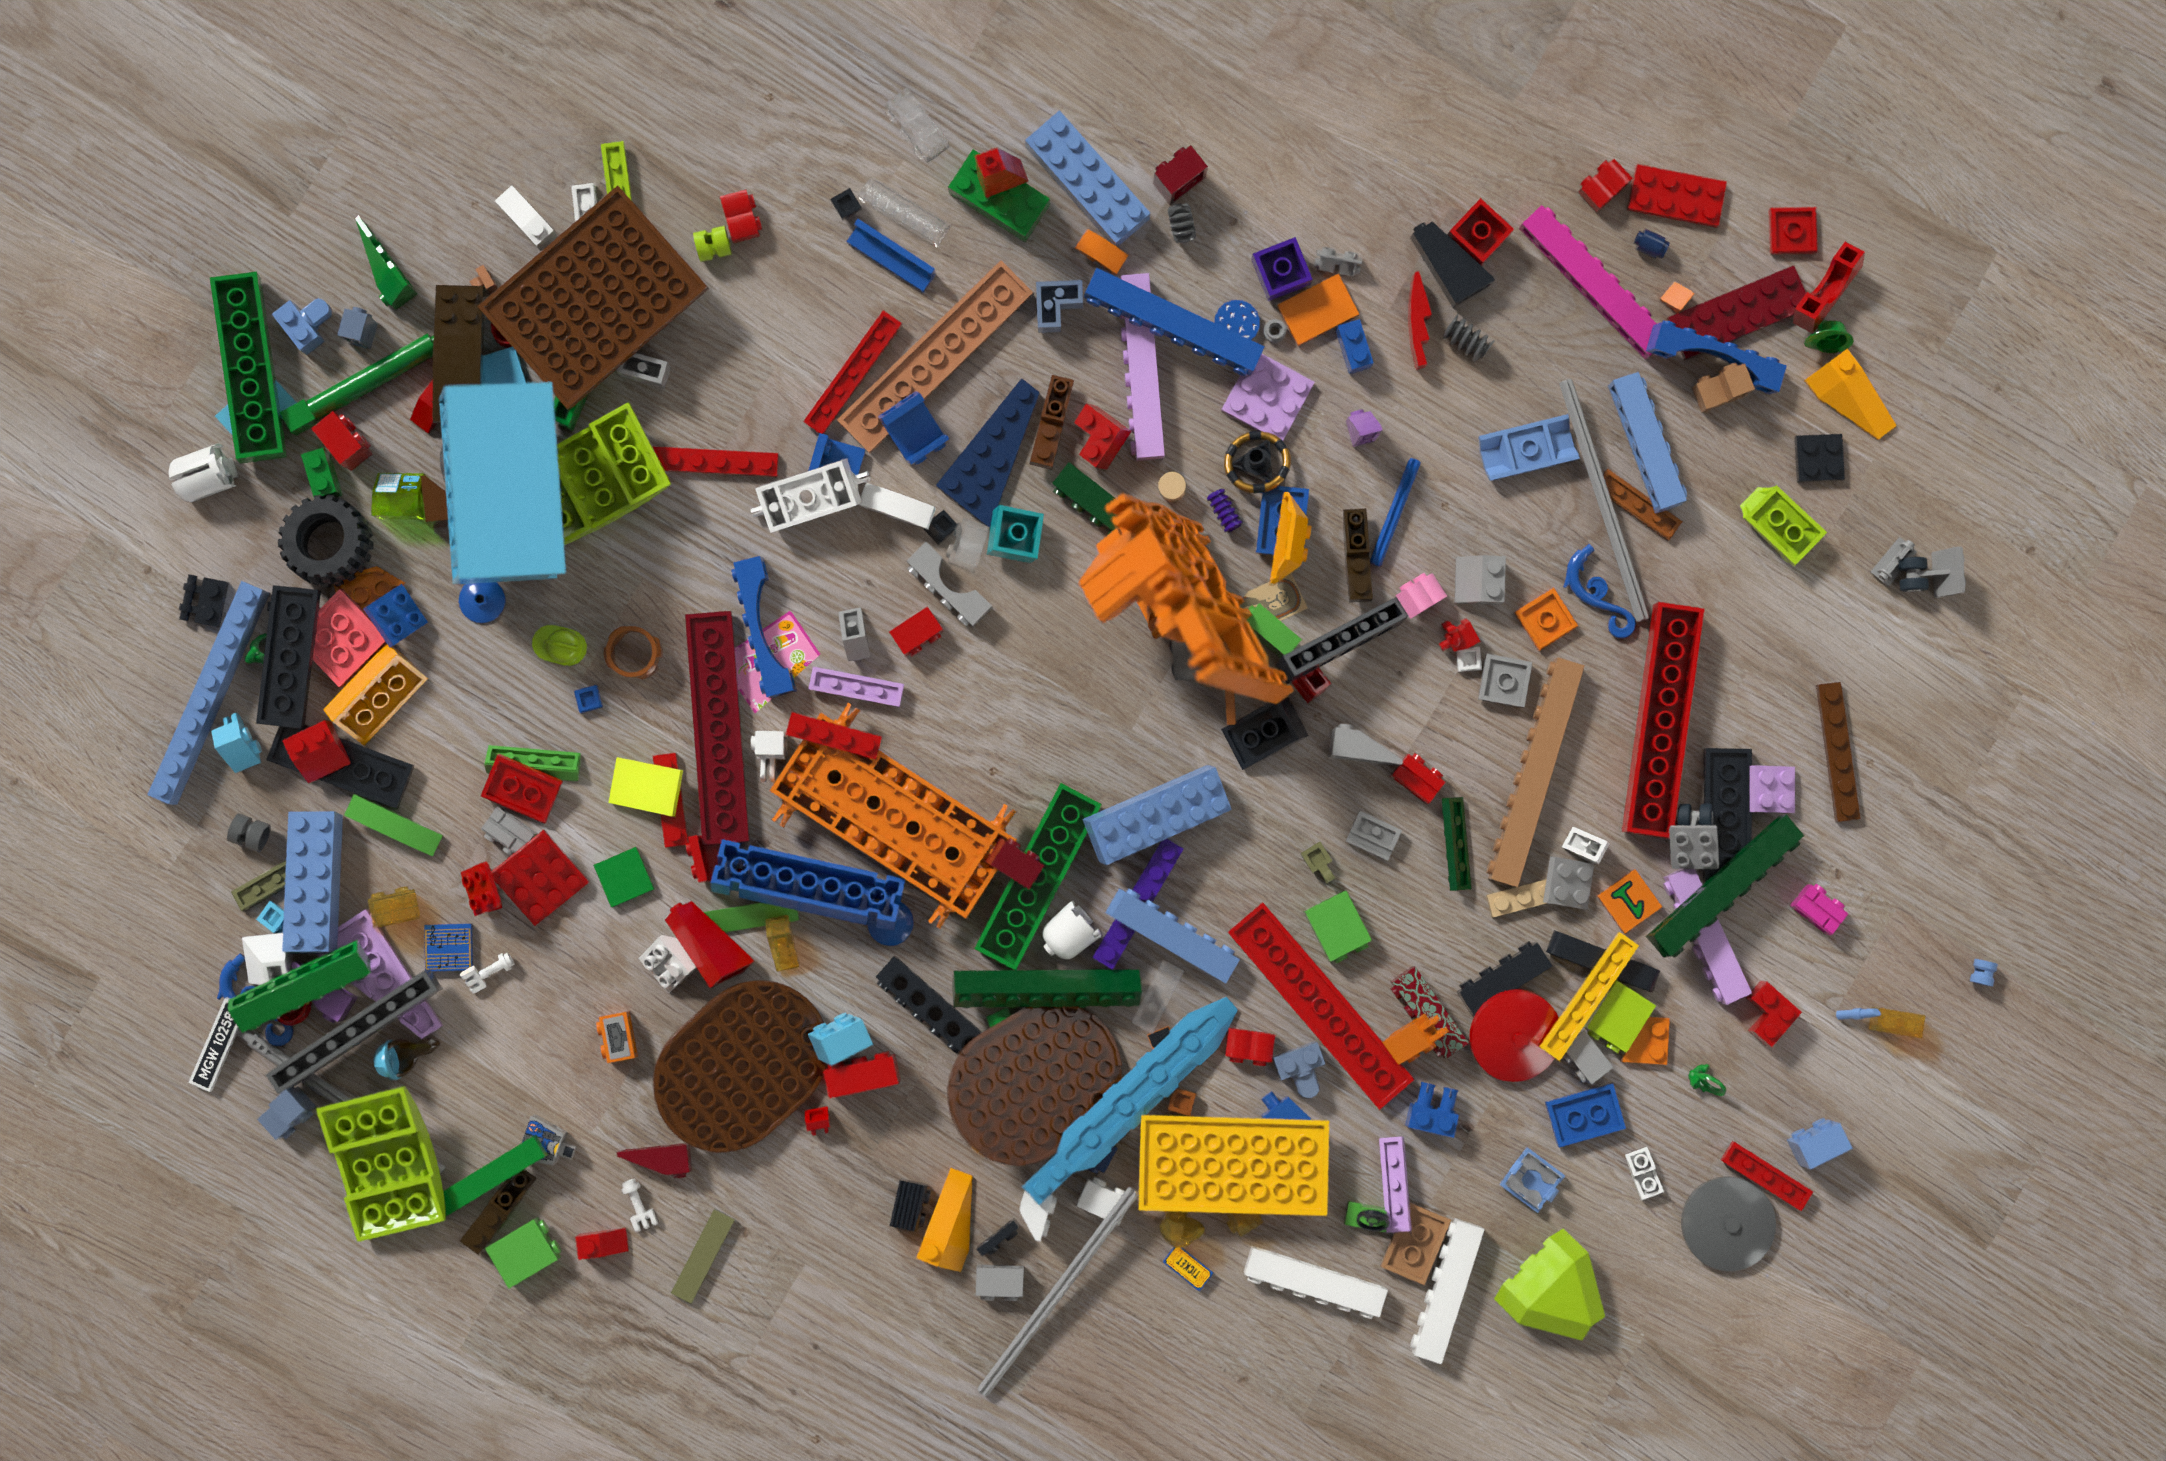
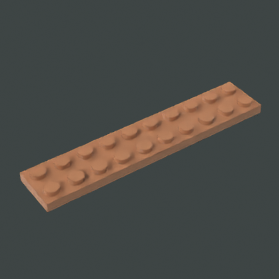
[837,260,1033,454]

